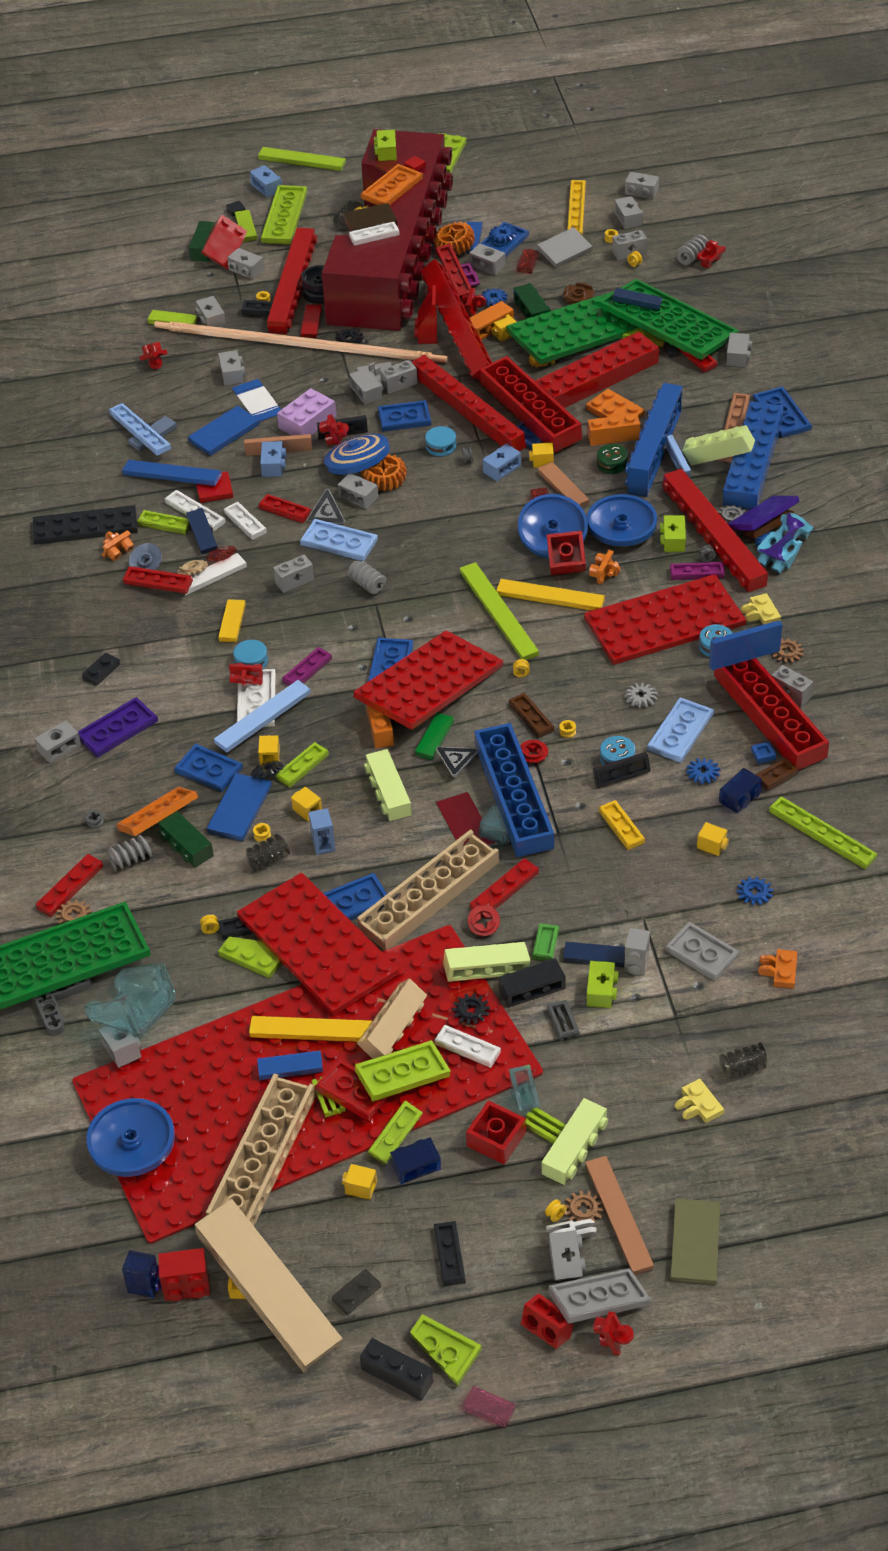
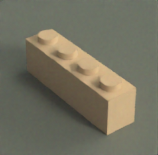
[357,978,427,1059]

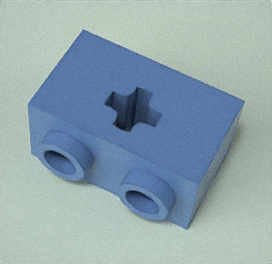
[250,165,282,197]
[260,441,286,477]
[482,444,521,481]
[308,808,335,855]

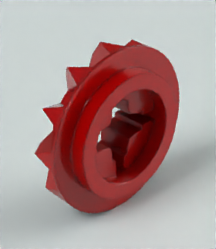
[520,740,548,765]
[468,905,500,937]

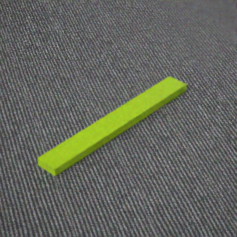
[460,562,539,660]

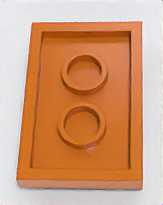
[586,389,645,419]

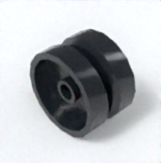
[301,265,324,304]

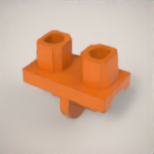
[102,530,134,561]
[589,550,621,584]

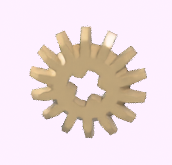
[177,560,208,576]

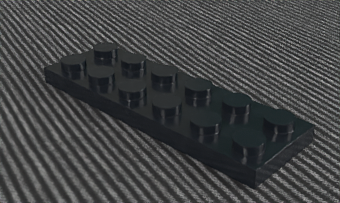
[33,505,138,545]

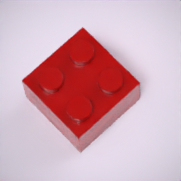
[547,531,586,575]
[466,1100,526,1165]
[158,1248,210,1301]

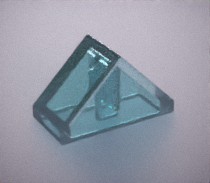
[479,804,508,846]
[509,1064,540,1112]

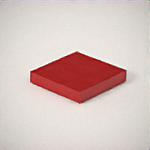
[196,471,234,503]

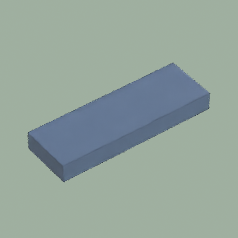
[128,416,177,451]

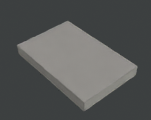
[537,227,592,268]
[665,922,739,981]

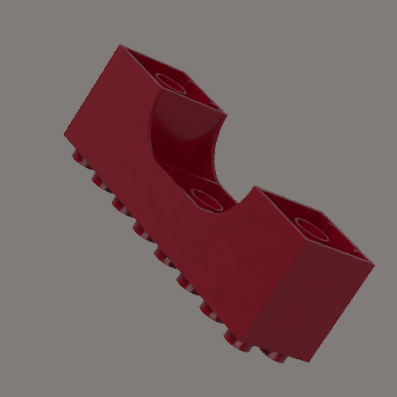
[322,129,453,331]

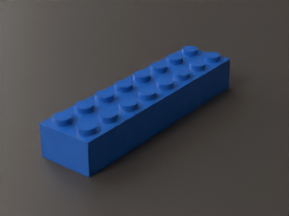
[625,383,683,497]
[723,401,784,509]
[474,723,554,857]

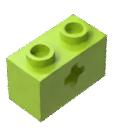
[374,130,397,161]
[660,515,686,552]
[587,961,619,1008]

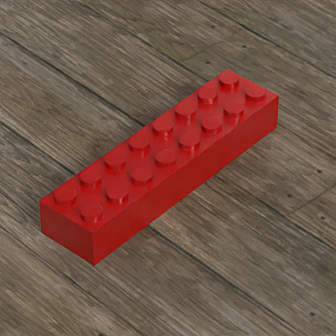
[535,332,659,408]
[480,356,582,453]
[714,658,829,770]

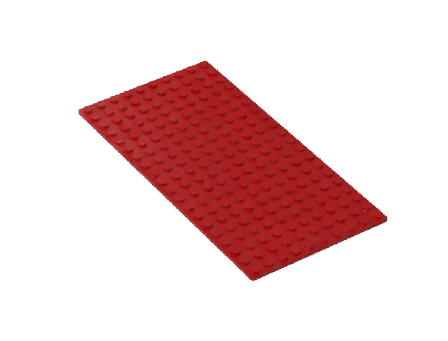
[72,925,543,1244]

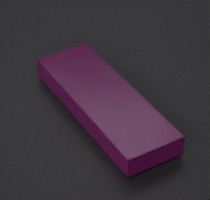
[670,562,725,581]
[282,647,332,686]

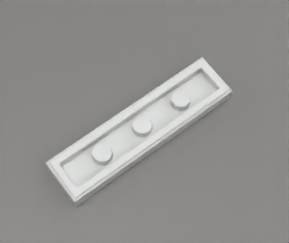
[164,490,225,532]
[184,553,247,595]

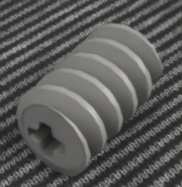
[677,234,708,266]
[348,561,387,594]
[108,835,152,871]

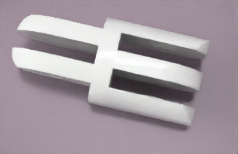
[546,1219,597,1239]

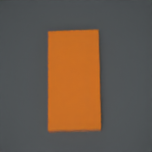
[361,164,423,205]
[116,786,198,836]

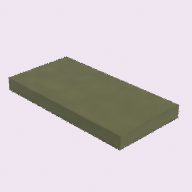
[671,1199,720,1285]

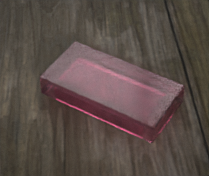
[463,1386,516,1428]

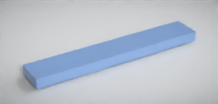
[109,403,171,455]
[214,680,311,752]

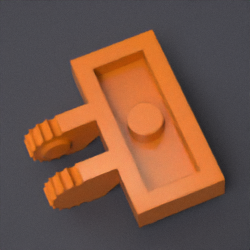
[758,949,798,989]

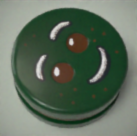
[597,444,628,474]

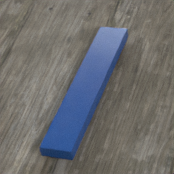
[122,460,222,486]

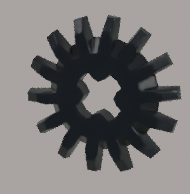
[335,328,364,344]
[250,761,284,779]
[452,993,490,1025]

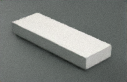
[349,222,399,246]
[224,502,267,540]
[435,1025,501,1068]

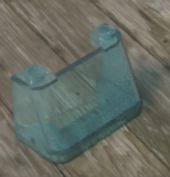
[84,962,175,1034]

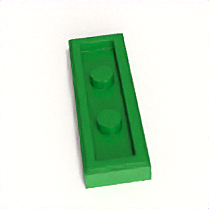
[415,713,455,760]

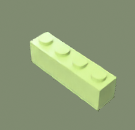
[682,425,755,466]
[364,749,412,821]
[443,942,530,982]
[542,1098,608,1185]

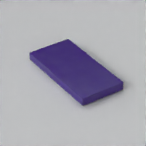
[728,496,800,531]
[78,697,158,758]

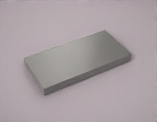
[548,1269,651,1323]

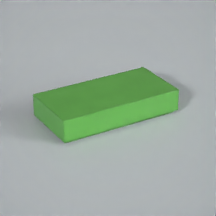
[532,923,559,961]

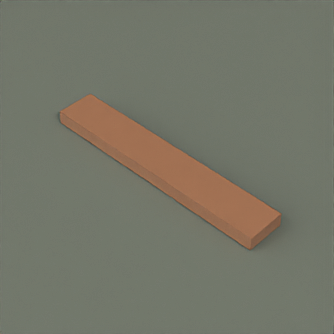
[717,393,750,463]
[585,1156,654,1275]

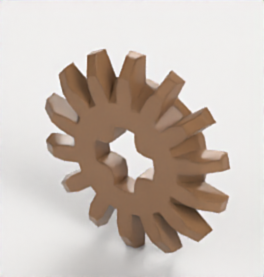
[772,638,804,663]
[56,900,92,924]
[564,1190,604,1223]

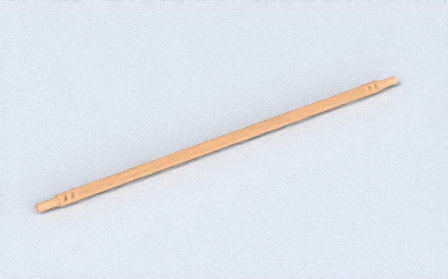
[154,321,448,363]

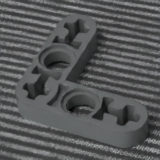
[34,977,92,1036]

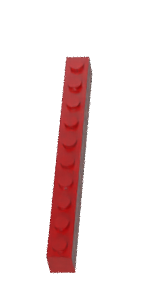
[267,227,318,335]
[420,259,493,382]
[412,355,526,452]
[662,468,768,593]

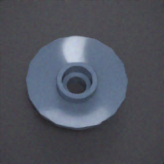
[129,543,162,570]

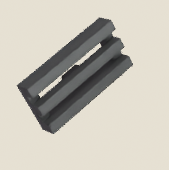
[547,1000,580,1041]

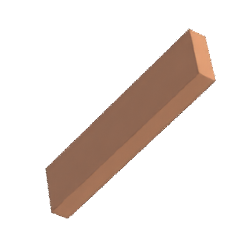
[244,434,312,456]
[538,462,589,507]

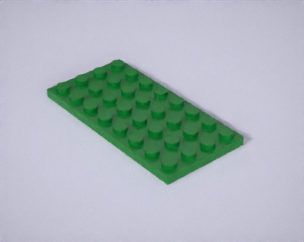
[598,279,739,360]
[506,292,639,364]
[0,901,151,1010]

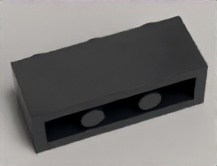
[498,958,566,1008]
[360,1338,434,1401]

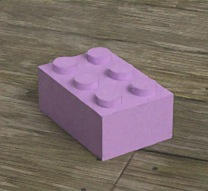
[277,388,336,436]

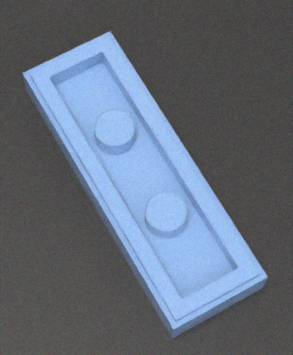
[666,435,691,479]

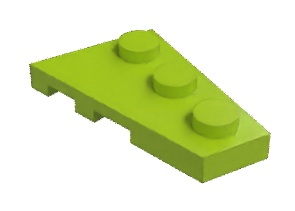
[218,937,282,978]
[410,1314,482,1386]

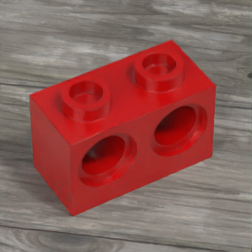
[520,1293,574,1349]

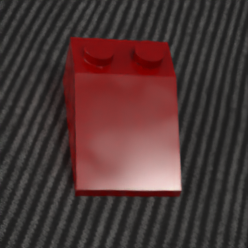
[201,214,247,269]
[414,285,437,344]

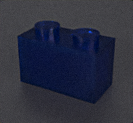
[719,768,762,813]
[390,1137,441,1184]
[122,1250,161,1298]

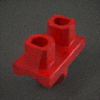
[697,240,726,269]
[462,288,486,317]
[139,342,168,369]
[319,414,349,445]
[229,663,263,686]
[593,1311,634,1356]

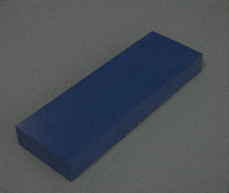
[613,288,663,310]
[186,508,218,554]
[563,941,625,967]

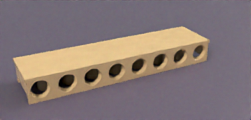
[357,829,500,951]
[206,1074,316,1226]
[195,1199,343,1373]

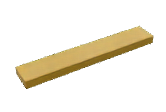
[567,180,586,236]
[496,579,605,611]
[249,1016,372,1042]

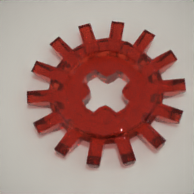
[207,546,237,561]

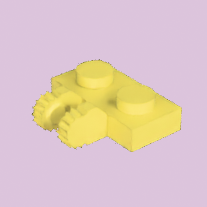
[741,593,781,625]
[675,1079,724,1123]

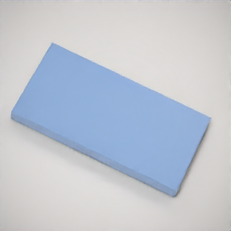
[300,519,378,561]
[647,697,714,763]

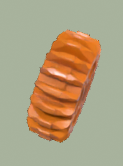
[434,221,475,255]
[361,453,407,492]

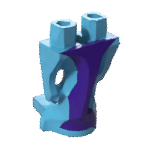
[757,513,813,574]

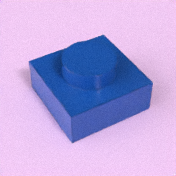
[751,741,776,764]

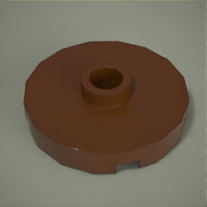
[563,282,595,305]

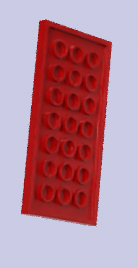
[584,574,746,665]
[353,630,503,730]
[237,872,399,1016]

